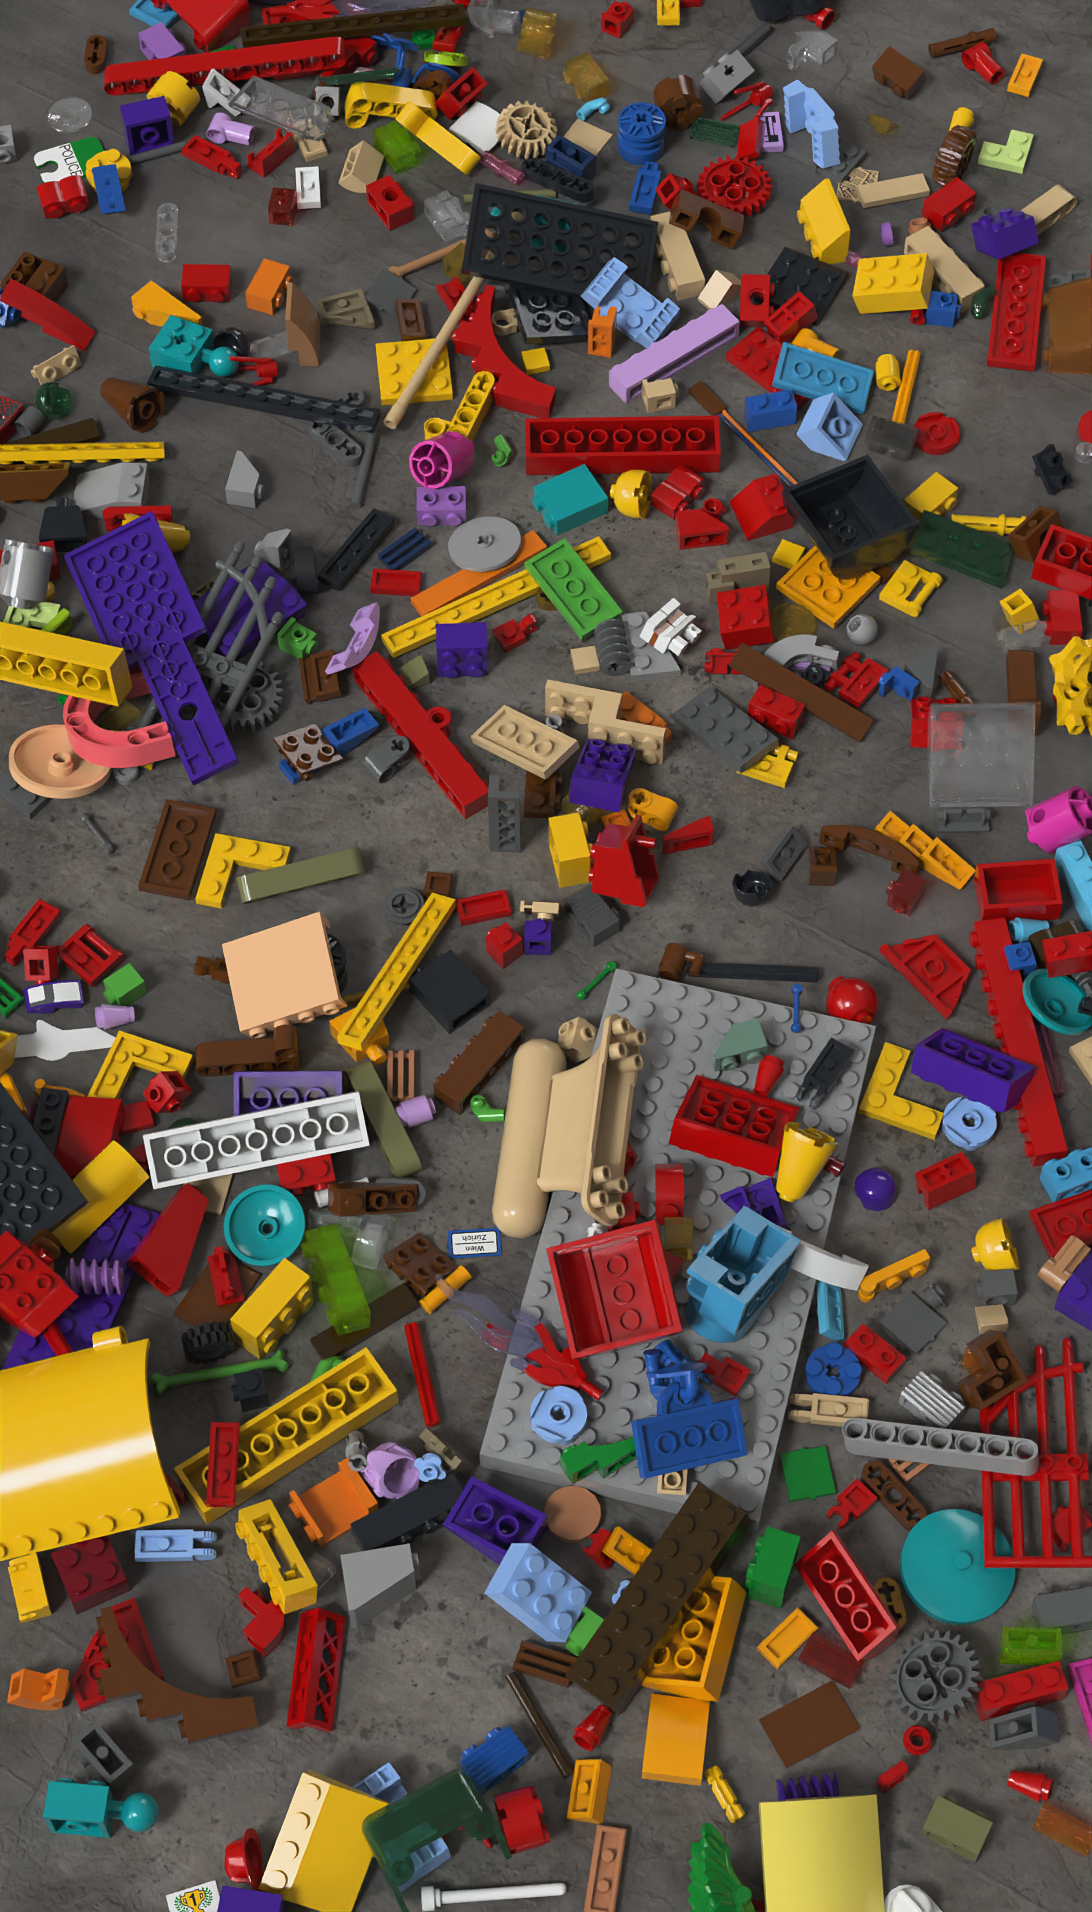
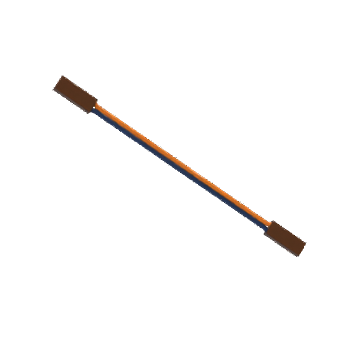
[688,381,895,585]

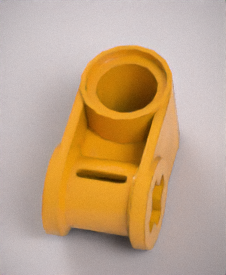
[627,788,678,831]

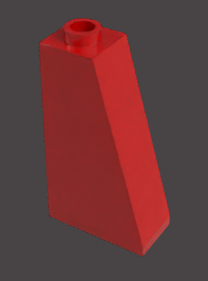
[125,1183,209,1297]

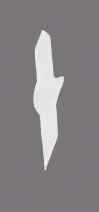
[14,1020,116,1061]

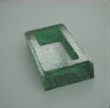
[690,117,740,148]

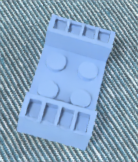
[783,80,840,168]
[581,257,680,348]
[353,1762,451,1892]

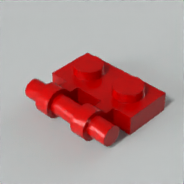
[824,651,889,709]

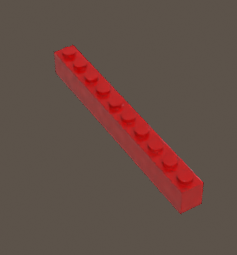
[969,917,1068,1167]

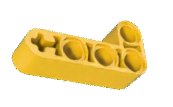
[344,82,438,129]
[395,101,482,176]
[424,371,495,442]

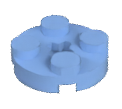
[942,1097,997,1151]
[530,1386,587,1445]

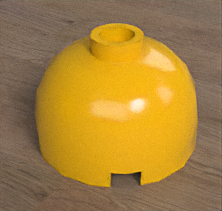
[610,469,652,519]
[971,1218,1020,1271]

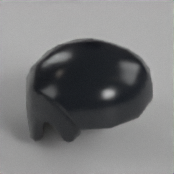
[213,327,250,357]
[732,869,773,907]

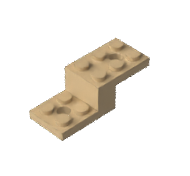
[545,679,666,764]

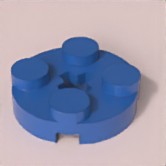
[805,1342,862,1397]

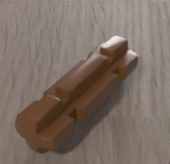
[939,670,976,713]

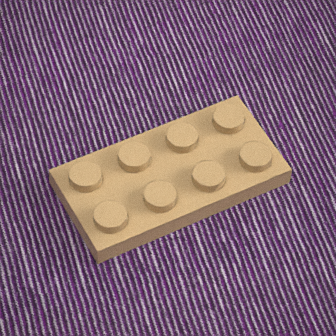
[471,705,580,780]

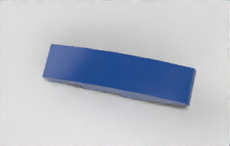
[279,708,379,785]

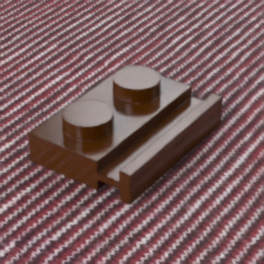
[299,649,342,705]

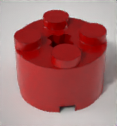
[493,1786,551,1856]

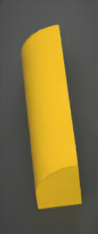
[52,1140,149,1254]

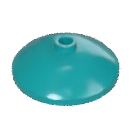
[1022,969,1092,1035]
[224,1185,306,1267]

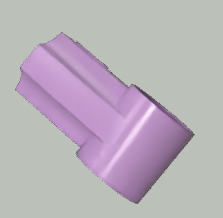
[206,113,255,145]

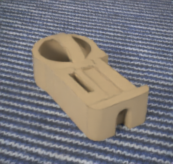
[491,308,520,336]

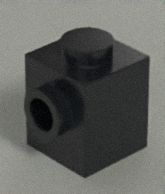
[231,1368,270,1412]

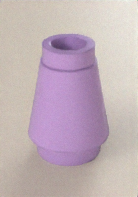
[95,1004,135,1030]

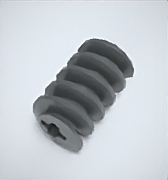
[594,619,631,676]

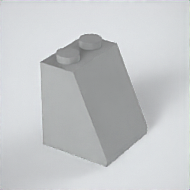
[340,1543,421,1629]

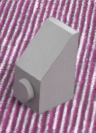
[225,451,264,508]
[254,529,294,577]

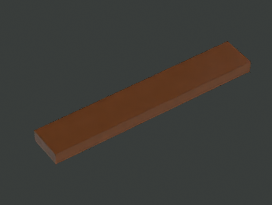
[729,643,873,743]

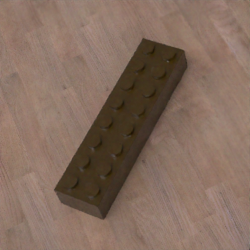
[566,1482,752,1716]

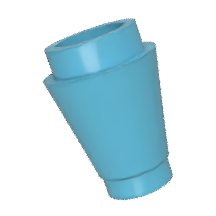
[1008,917,1049,943]

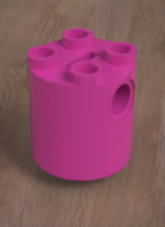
[409,431,474,489]
[1025,786,1092,854]

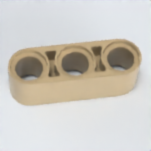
[1021,184,1077,235]

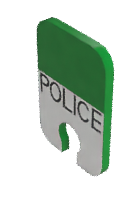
[34,137,104,183]

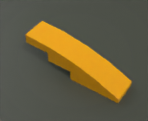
[873,811,976,890]

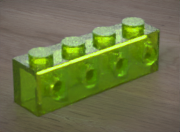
[301,1223,371,1336]

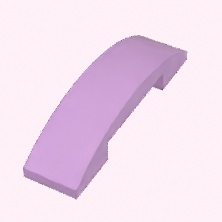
[325,602,380,675]

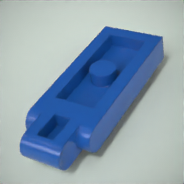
[629,161,662,215]

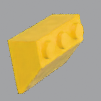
[797,178,850,265]

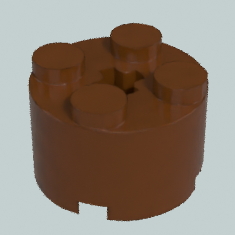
[653,75,704,131]

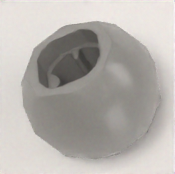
[847,614,878,645]

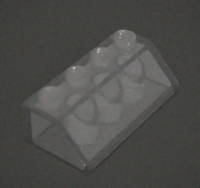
[228,76,332,141]

